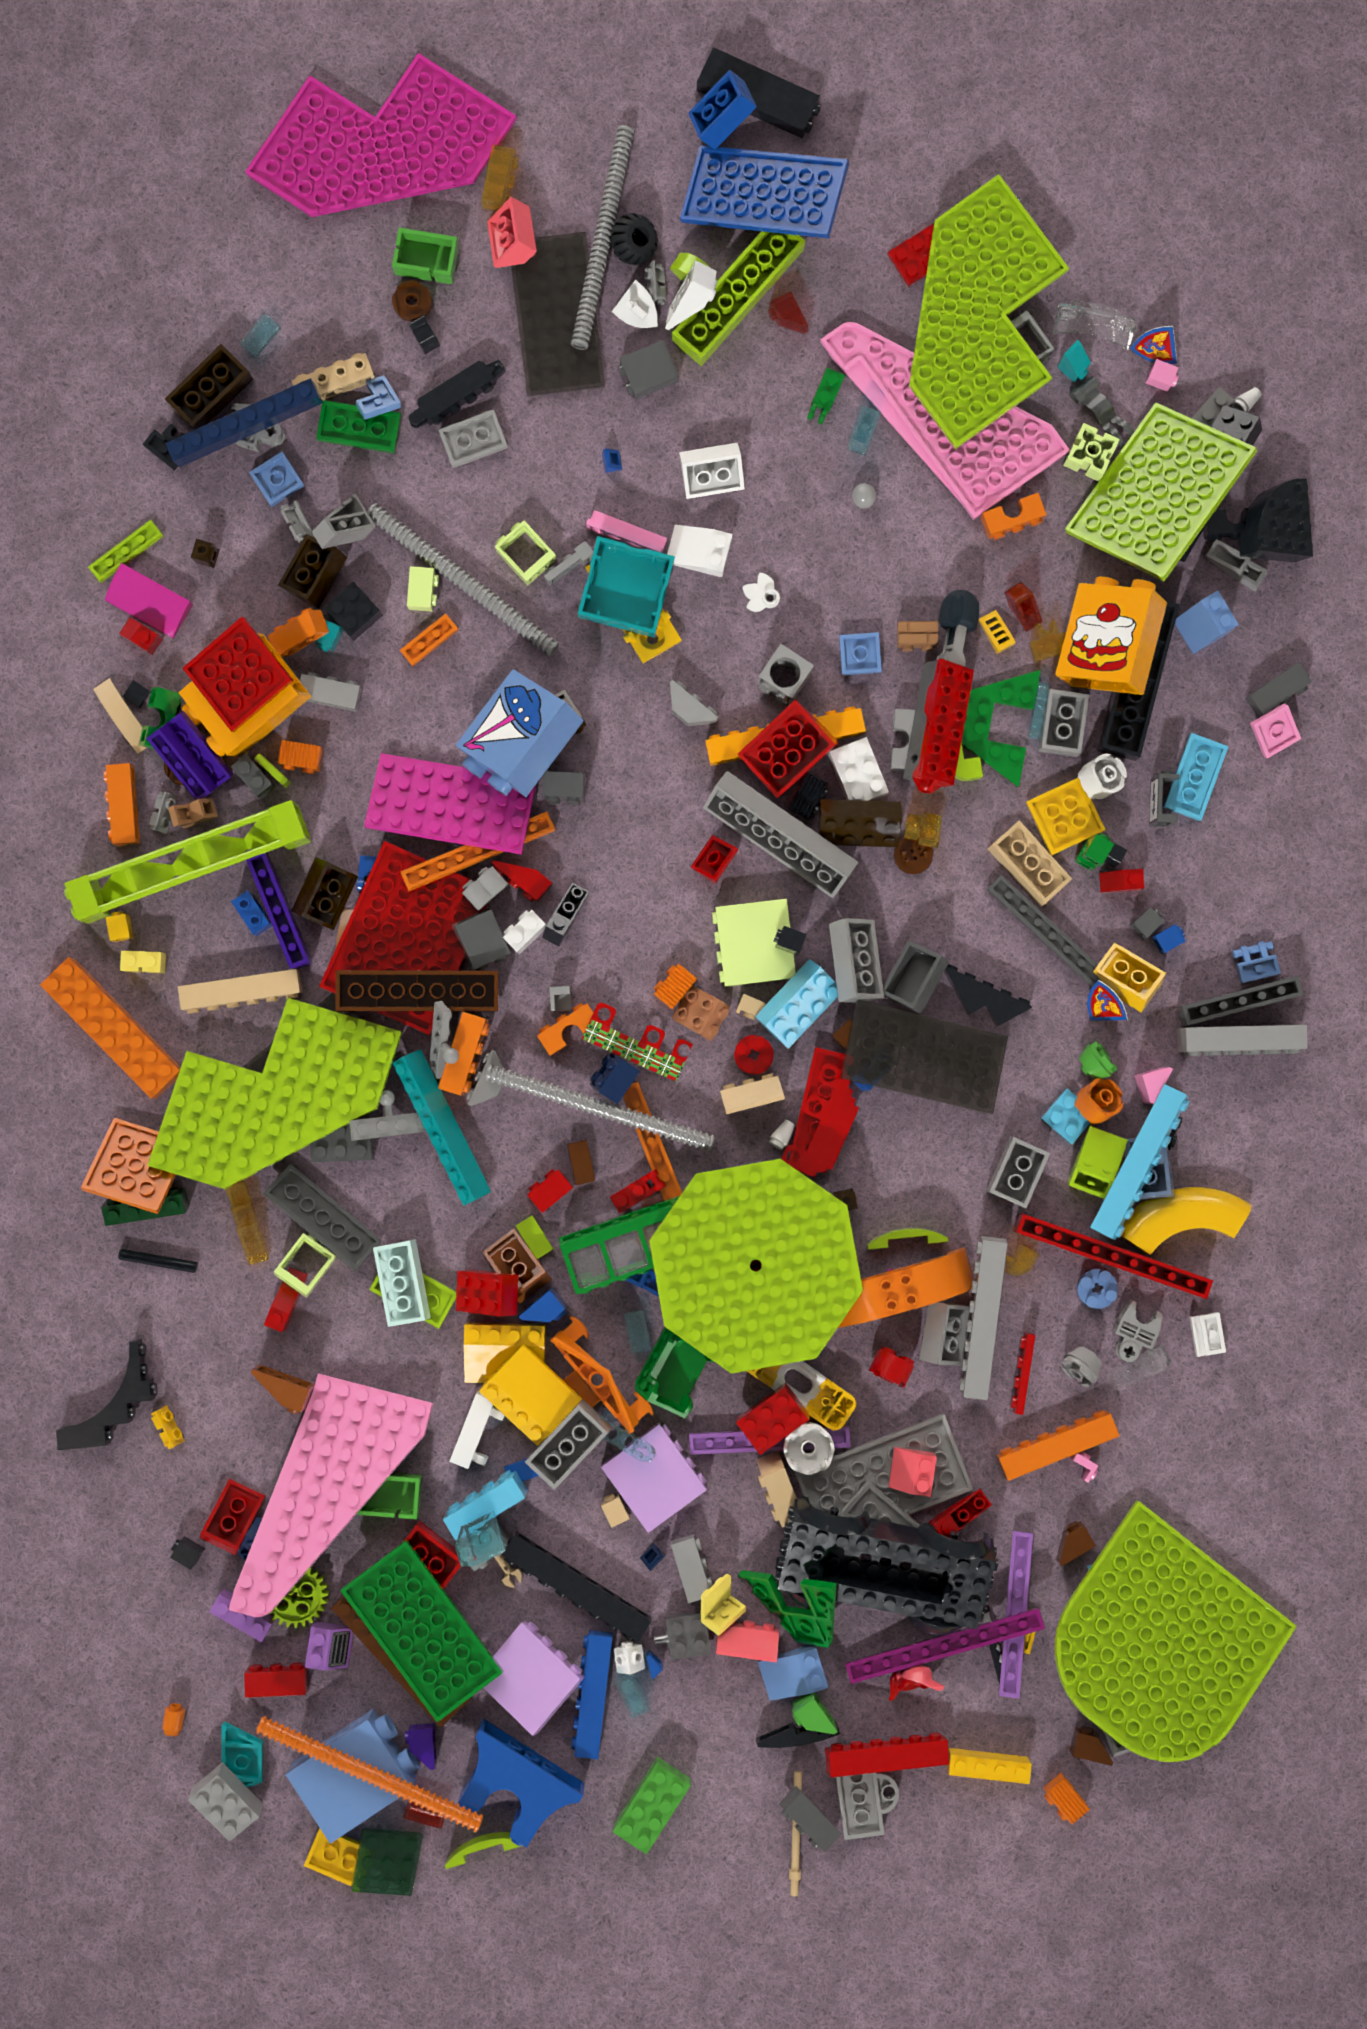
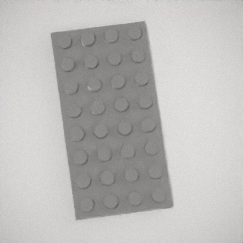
[795,1413,973,1517]

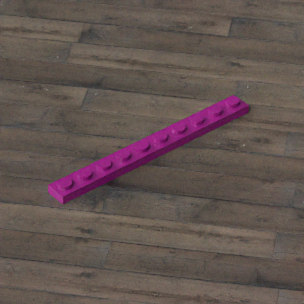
[845,1608,1045,1684]

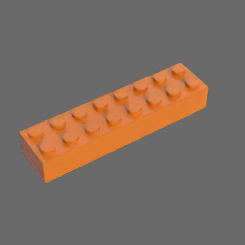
[40,957,181,1099]

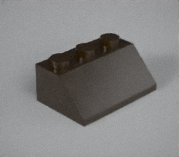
[278,534,348,609]
[291,857,358,930]

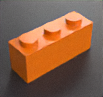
[267,608,329,657]

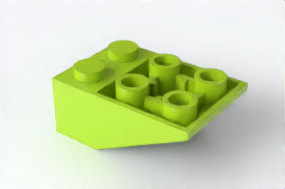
[1068,1125,1128,1199]

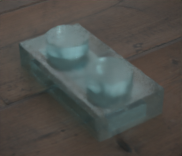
[240,314,281,358]
[624,1309,651,1353]

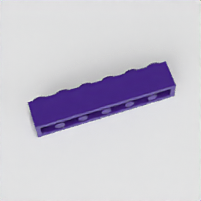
[246,852,313,970]

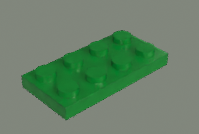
[316,400,401,454]

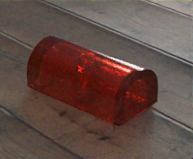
[403,1800,445,1829]

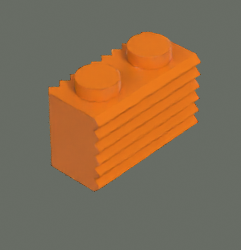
[278,740,324,775]
[653,964,697,1010]
[1043,1772,1090,1825]

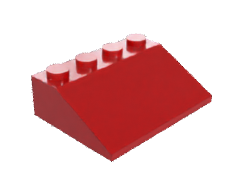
[737,700,839,798]

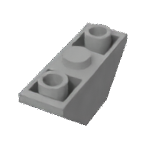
[670,680,718,726]
[466,1050,504,1106]

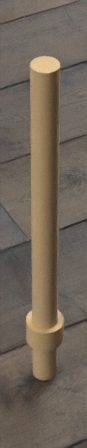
[789,1771,802,1896]

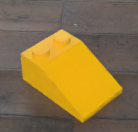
[1093,942,1166,1013]

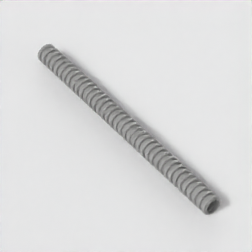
[571,125,634,350]
[367,503,559,656]
[485,1064,715,1152]

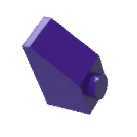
[405,1723,437,1770]

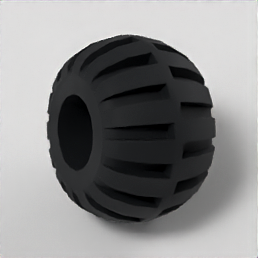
[610,213,658,265]

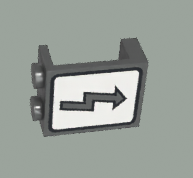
[1149,771,1179,827]

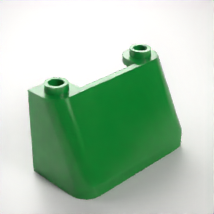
[635,1327,714,1419]

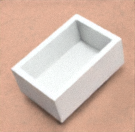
[828,737,889,801]

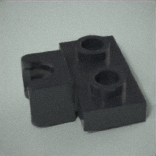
[142,424,185,471]

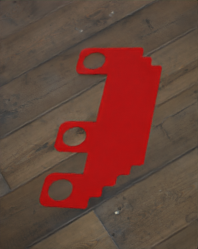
[781,1063,859,1177]

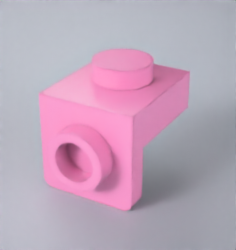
[1070,1451,1098,1483]

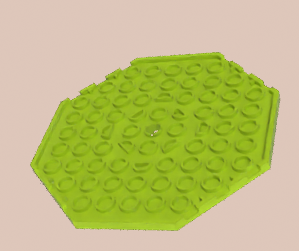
[649,1159,863,1374]

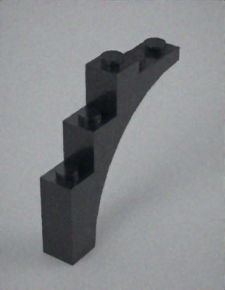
[56,1339,158,1450]

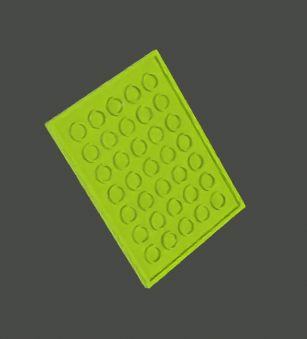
[1065,402,1257,581]

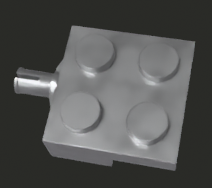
[654,1612,711,1660]

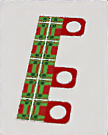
[582,1002,693,1082]

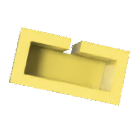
[120,951,166,973]

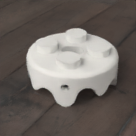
[783,1422,835,1475]

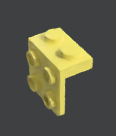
[701,1573,746,1636]

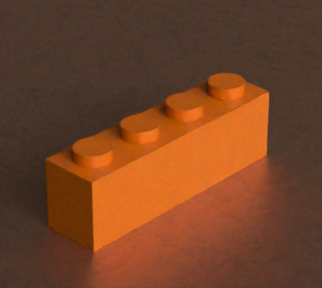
[103,763,140,846]

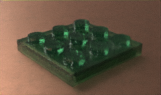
[351,1828,423,1896]

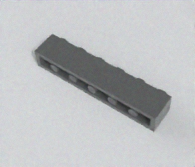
[1177,976,1303,1026]

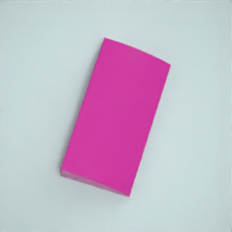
[105,563,193,639]

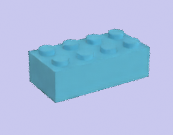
[755,959,838,1049]
[443,1470,528,1541]

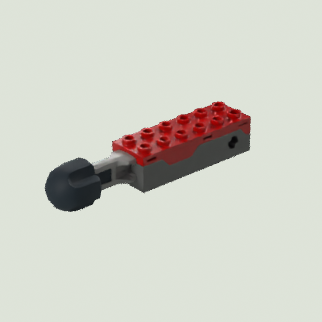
[903,590,979,794]

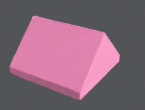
[1134,1067,1173,1104]

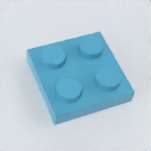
[1041,1088,1090,1144]

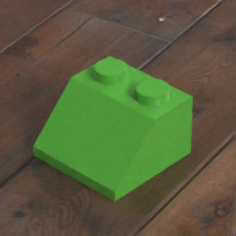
[792,1692,838,1734]

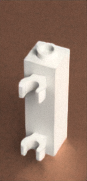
[449,1391,505,1469]

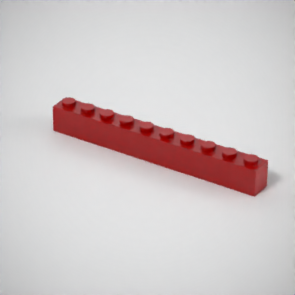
[1013,1212,1214,1299]

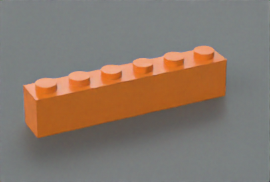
[996,1410,1120,1481]

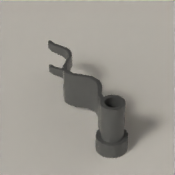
[1069,376,1134,449]

